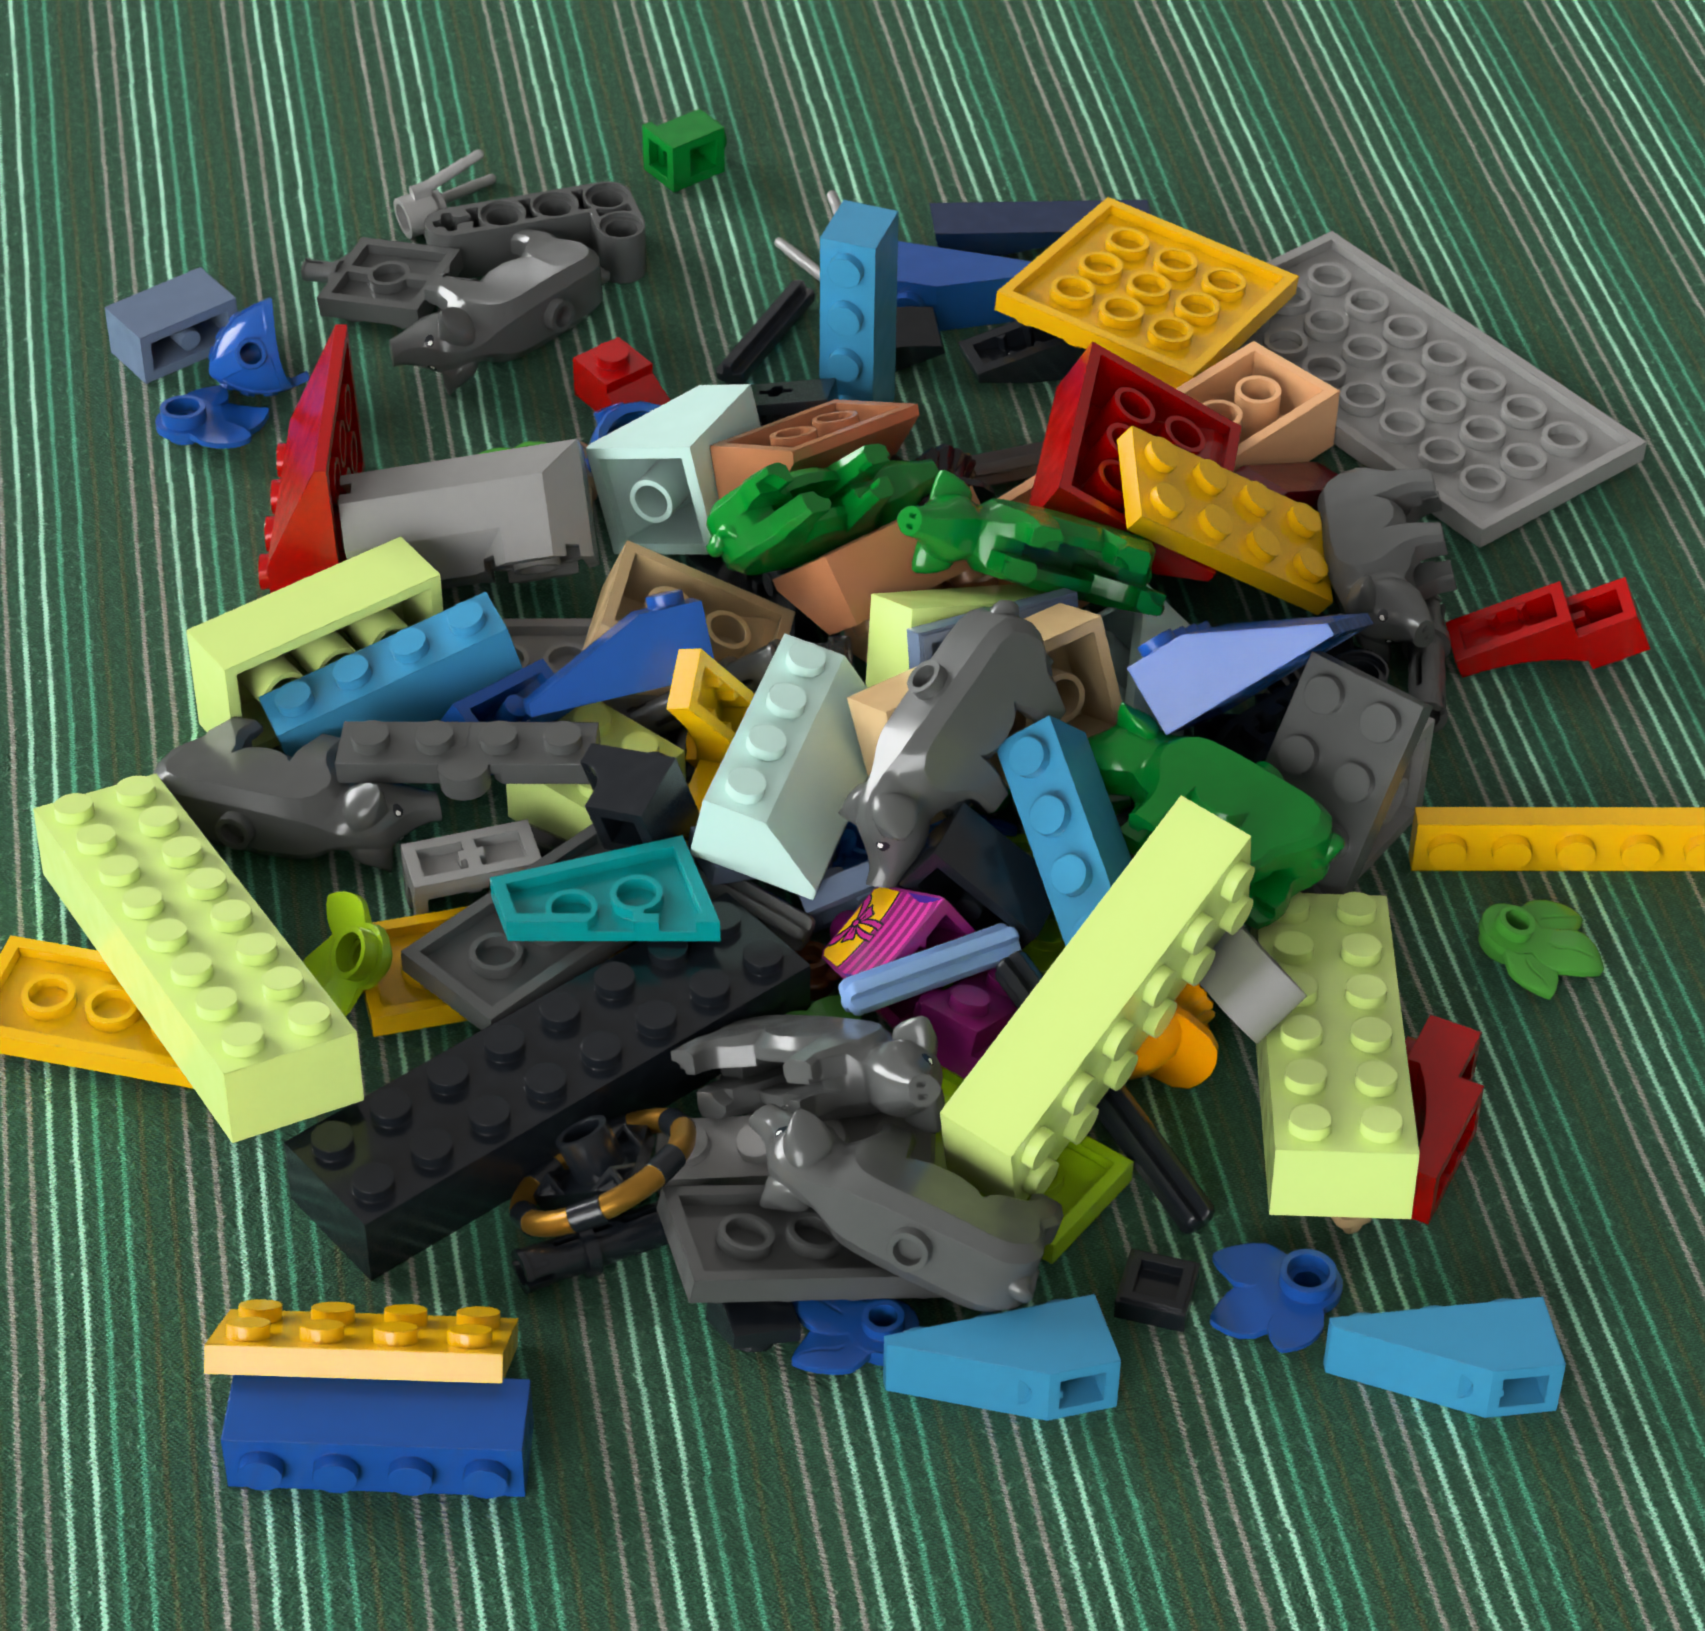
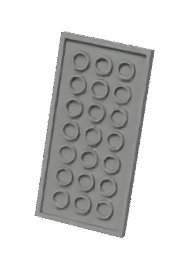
[1235,231,1647,548]

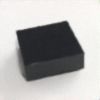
[1114,1248,1200,1332]

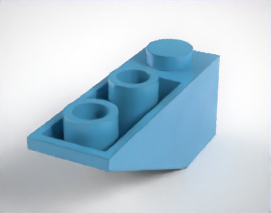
[883,1294,1121,1421]
[1323,1297,1566,1418]

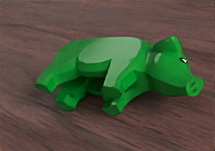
[706,443,939,575]
[897,470,1167,616]
[1087,701,1345,929]

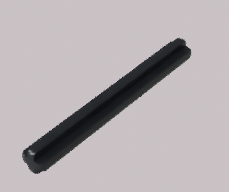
[995,951,1215,1234]

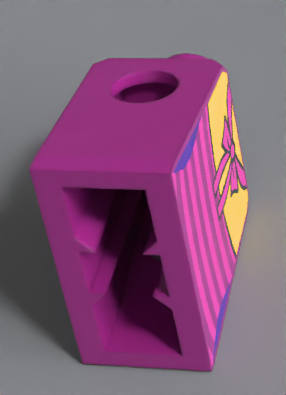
[822,887,976,1030]

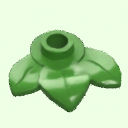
[1478,900,1604,1000]

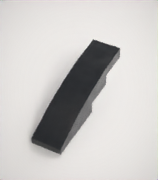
[958,321,1086,383]

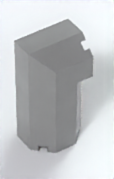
[338,439,600,589]

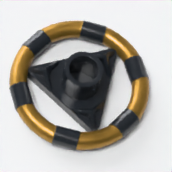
[509,1108,697,1237]

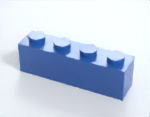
[221,1375,534,1499]

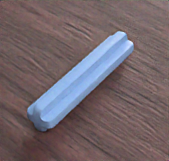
[838,923,1022,1016]

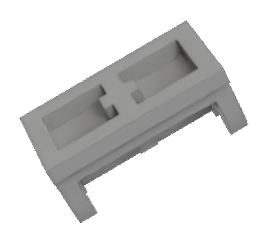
[401,819,542,915]

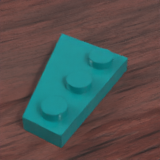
[490,835,721,941]

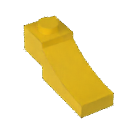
[666,649,755,768]

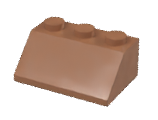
[710,399,919,500]
[772,486,985,637]

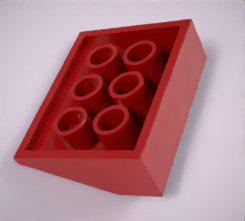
[258,324,365,593]
[1029,341,1242,582]

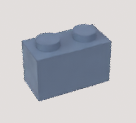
[105,267,237,384]

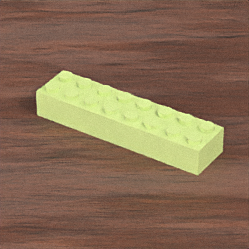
[33,774,364,1143]

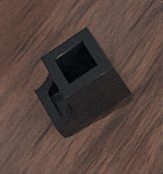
[580,743,700,851]

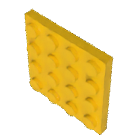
[994,197,1299,389]

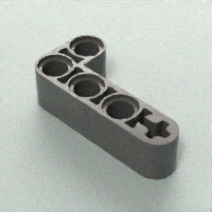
[425,181,647,284]

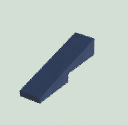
[929,200,1151,256]

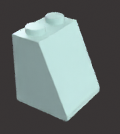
[586,384,761,554]

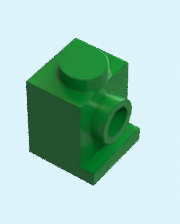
[642,108,727,193]

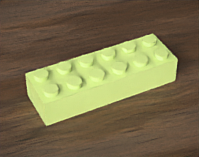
[940,795,1255,1200]
[1251,892,1420,1219]

